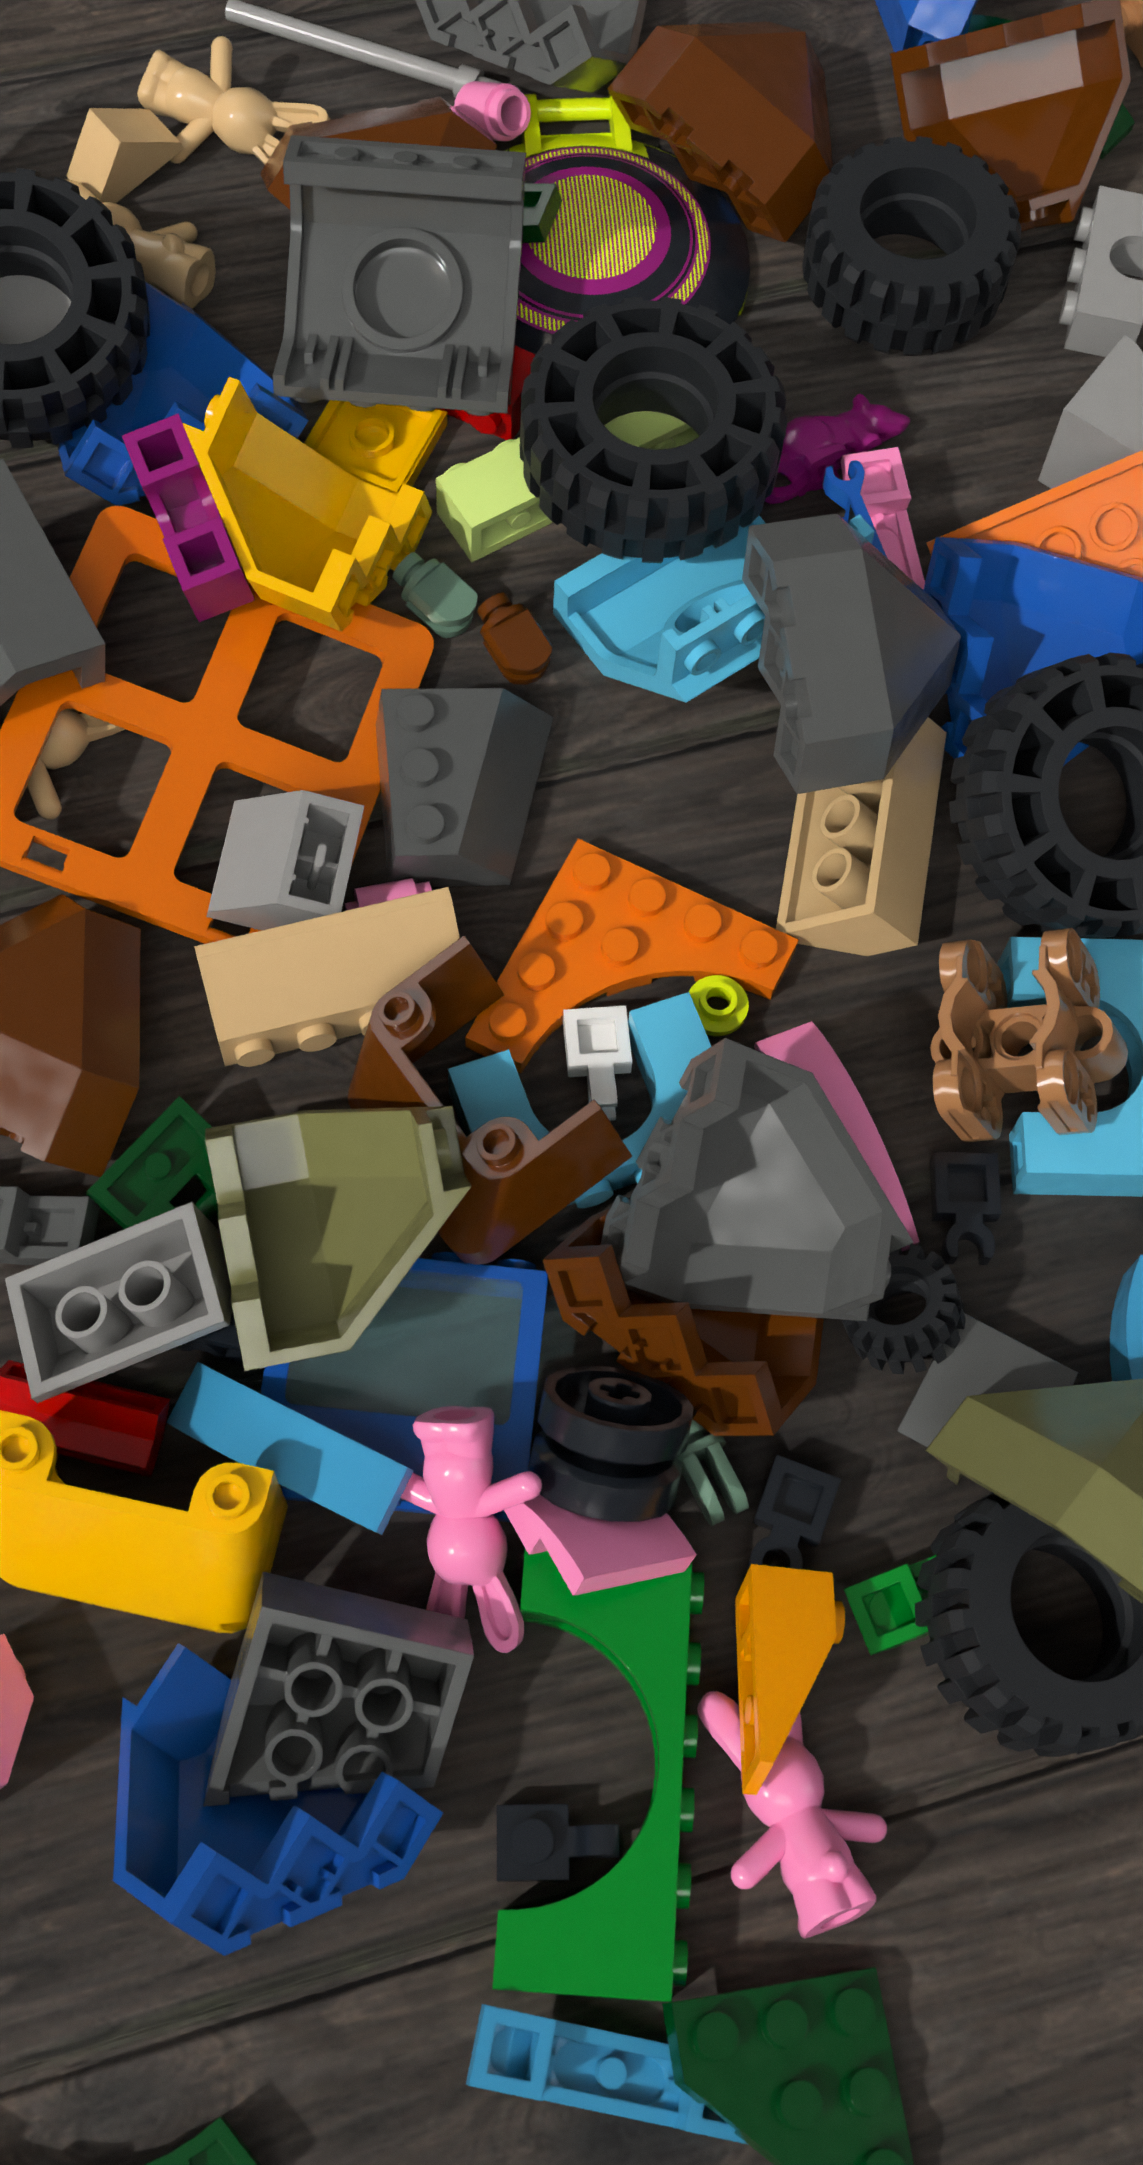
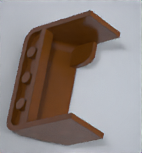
[348,936,633,1265]

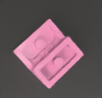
[504,1494,697,1596]

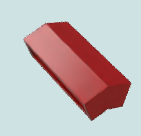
[0,1360,170,1478]

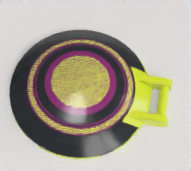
[504,93,750,354]

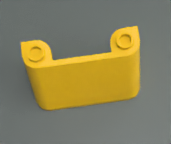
[0,1410,288,1633]

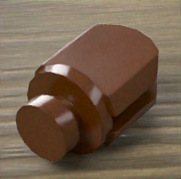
[477,592,552,685]

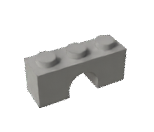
[1059,186,1143,357]

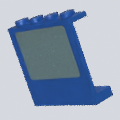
[261,1252,548,1522]

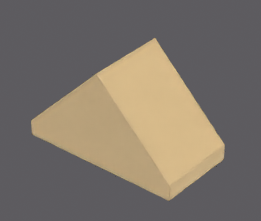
[66,108,183,203]

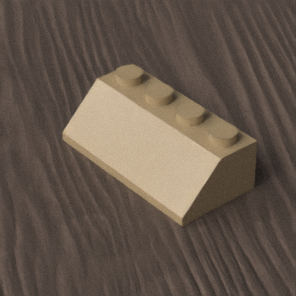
[776,717,946,956]
[194,887,460,1067]

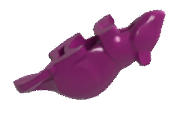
[764,394,910,504]

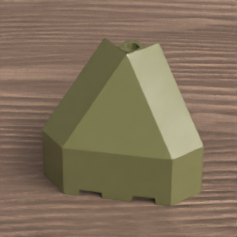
[205,1106,471,1371]
[926,1379,1143,1603]

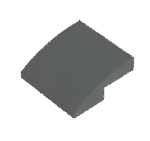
[897,1313,1078,1447]

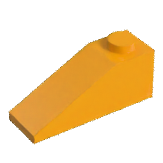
[735,1564,845,1795]

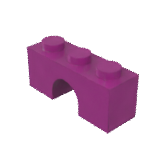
[122,413,255,622]

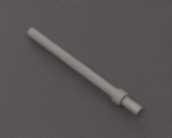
[225,0,521,97]

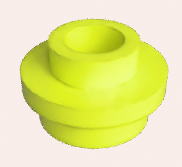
[689,975,749,1036]

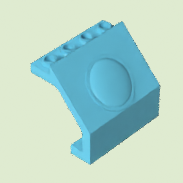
[553,514,875,703]

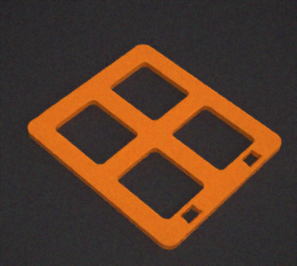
[0,506,434,944]

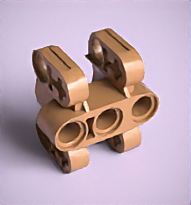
[930,928,1128,1142]

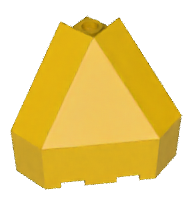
[182,377,433,632]

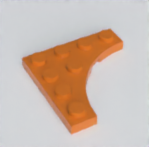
[926,450,1143,578]
[465,838,799,1073]

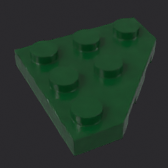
[662,1967,914,2165]

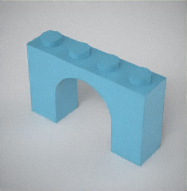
[998,937,1143,1197]
[448,992,712,1208]

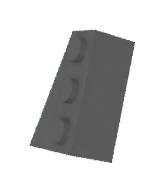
[375,688,553,887]
[203,1572,474,1807]

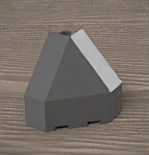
[416,0,647,93]
[742,514,961,794]
[601,1038,914,1321]

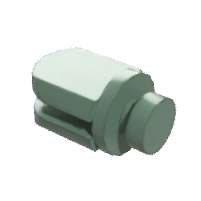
[392,552,478,639]
[677,1418,749,1526]

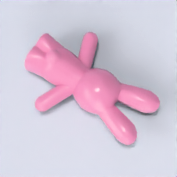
[401,1406,542,1653]
[697,1691,887,1939]

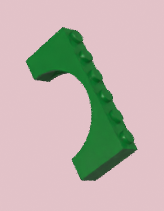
[492,1549,704,2002]

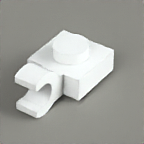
[563,1006,632,1121]

